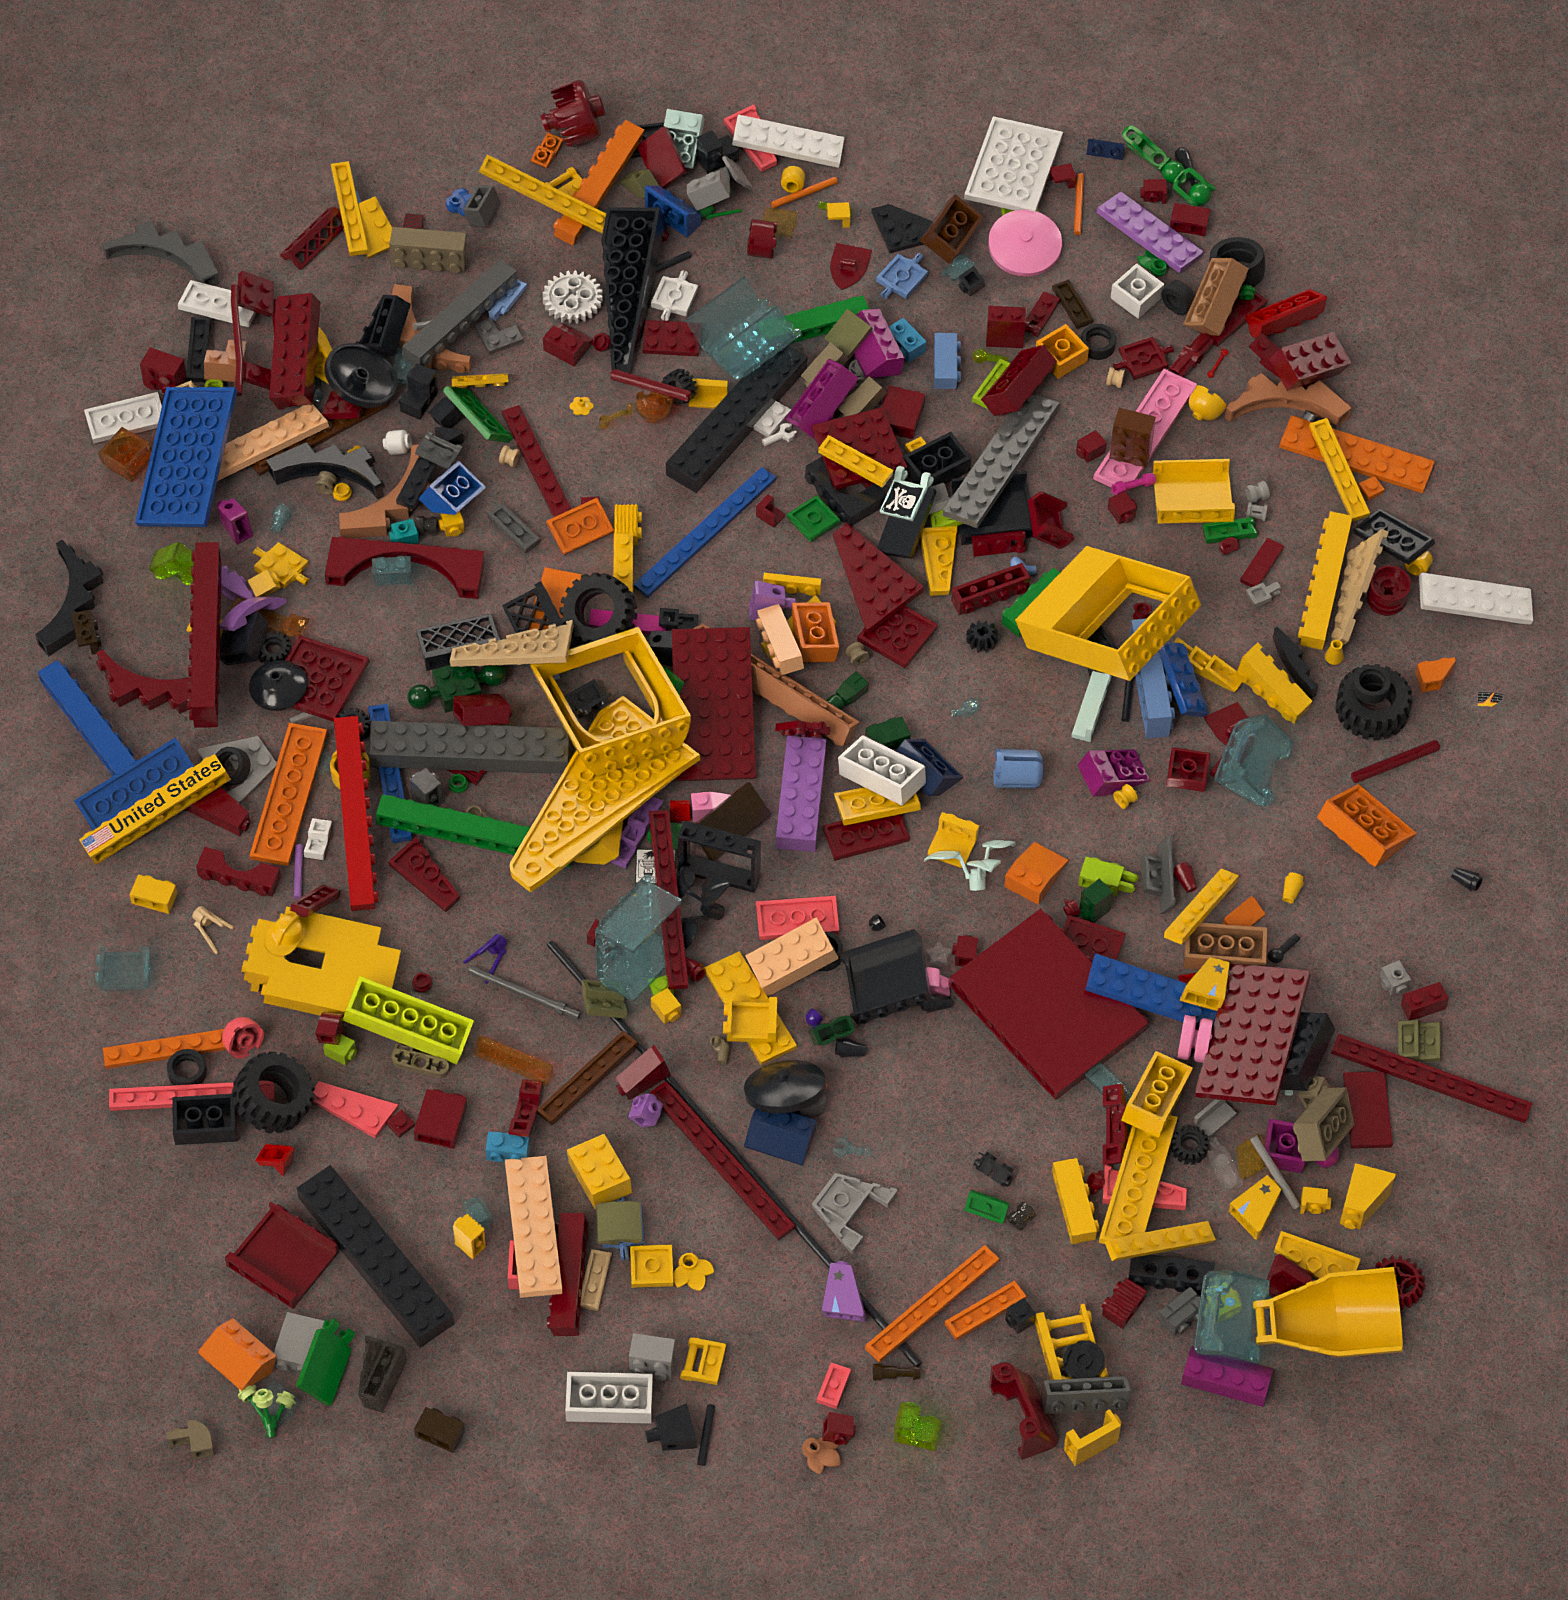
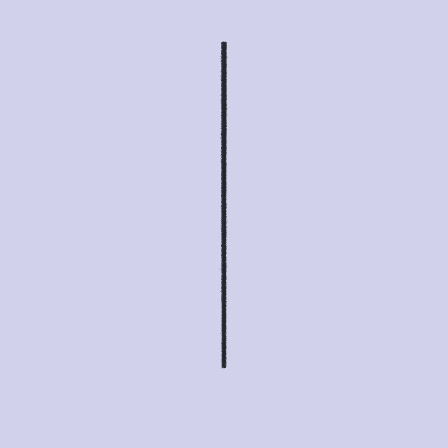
[547,941,922,1366]

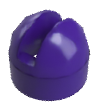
[805,1008,823,1026]

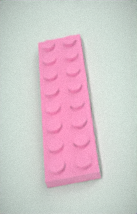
[1093,369,1197,494]

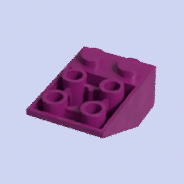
[1077,749,1150,797]

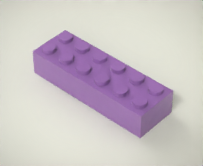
[776,736,826,852]

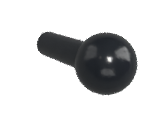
[1268,933,1300,963]

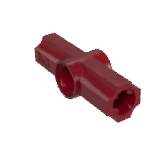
[1169,333,1214,378]

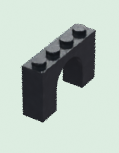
[805,456,887,526]

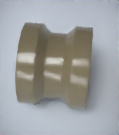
[314,471,337,495]
[845,642,869,666]

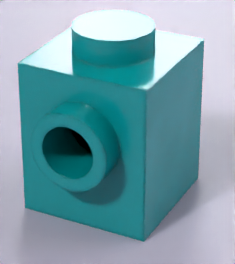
[389,519,419,544]

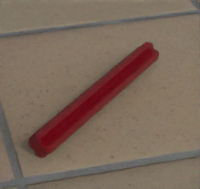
[610,369,692,402]
[1351,740,1440,783]

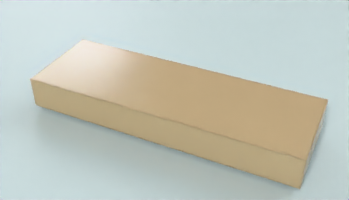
[581,1249,612,1311]

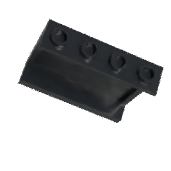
[951,471,1033,545]
[840,929,932,1024]

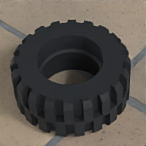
[560,572,637,645]
[1335,664,1413,740]
[232,1051,315,1133]

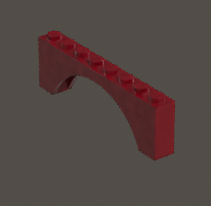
[325,536,485,599]

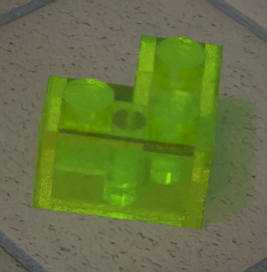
[148,542,193,585]
[893,1402,941,1451]

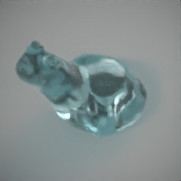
[951,698,979,717]

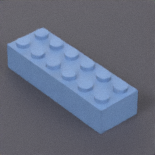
[1129,619,1175,739]

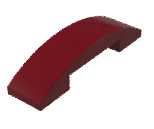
[508,1079,543,1137]
[1103,1084,1128,1166]

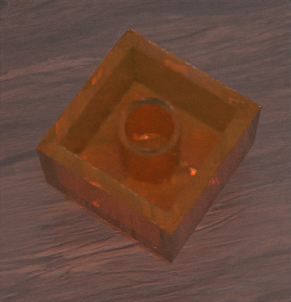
[98,427,152,483]

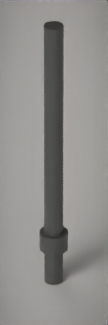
[468,965,581,1020]

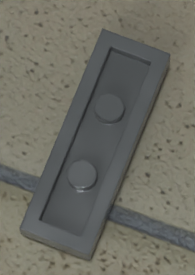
[488,503,540,553]

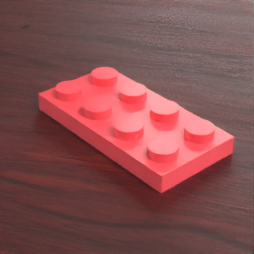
[756,896,839,940]

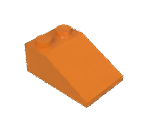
[792,602,839,662]
[1004,842,1069,905]

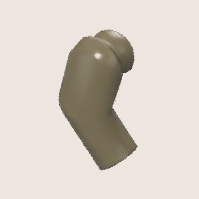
[710,1035,729,1065]

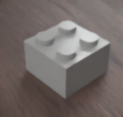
[629,1333,675,1381]

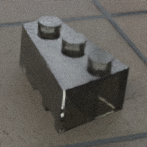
[358,1335,408,1413]

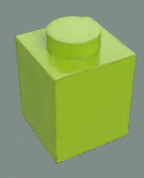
[323,1034,357,1066]

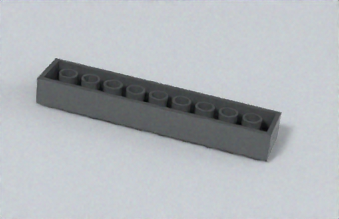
[370,721,568,774]

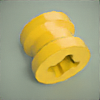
[1113,784,1138,809]

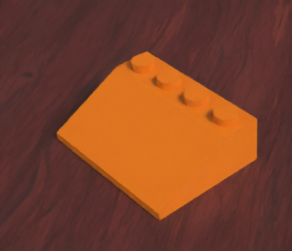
[1317,784,1417,867]

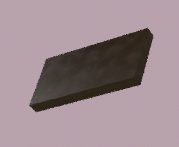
[695,782,771,861]

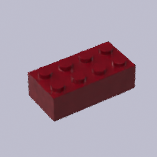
[1269,332,1352,391]
[981,345,1057,416]

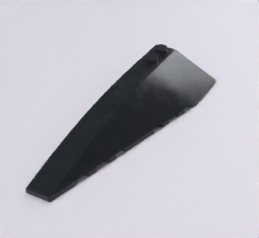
[601,207,666,374]

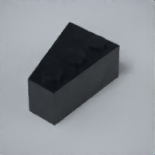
[356,295,411,356]

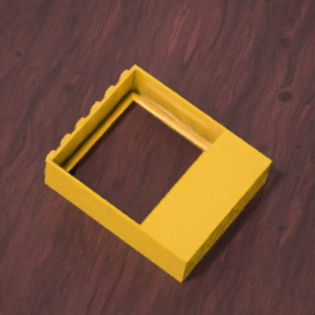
[1015,546,1201,681]

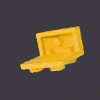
[928,812,979,868]

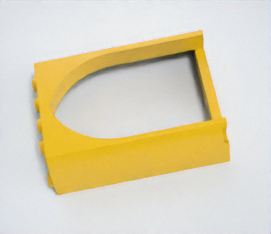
[530,627,691,776]

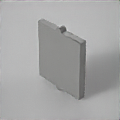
[722,156,753,190]

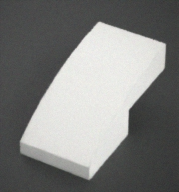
[304,818,332,860]

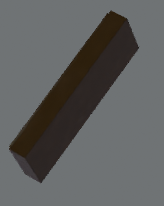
[1052,279,1094,329]

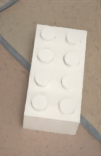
[838,735,926,806]
[565,1372,653,1423]

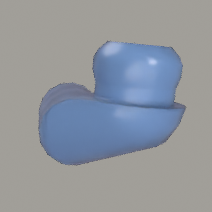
[1010,556,1036,575]

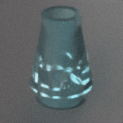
[270,504,291,534]

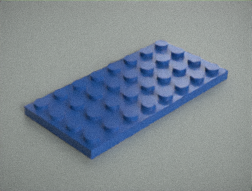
[135,387,237,527]

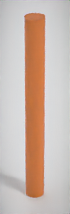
[1074,173,1084,235]
[770,177,838,209]

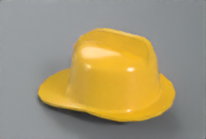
[264,914,306,956]

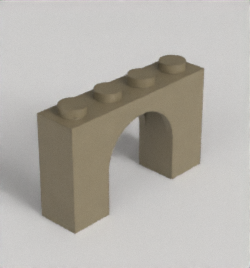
[801,342,887,417]

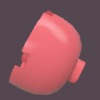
[222,1017,264,1059]

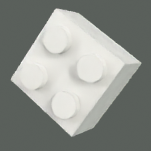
[1111,264,1164,319]

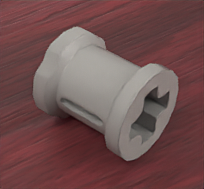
[1246,502,1268,522]

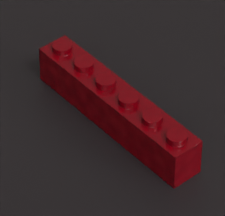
[547,1213,589,1336]

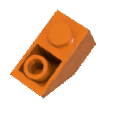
[1415,657,1456,693]

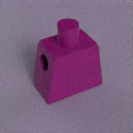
[217,499,253,545]

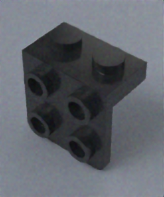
[564,679,612,719]

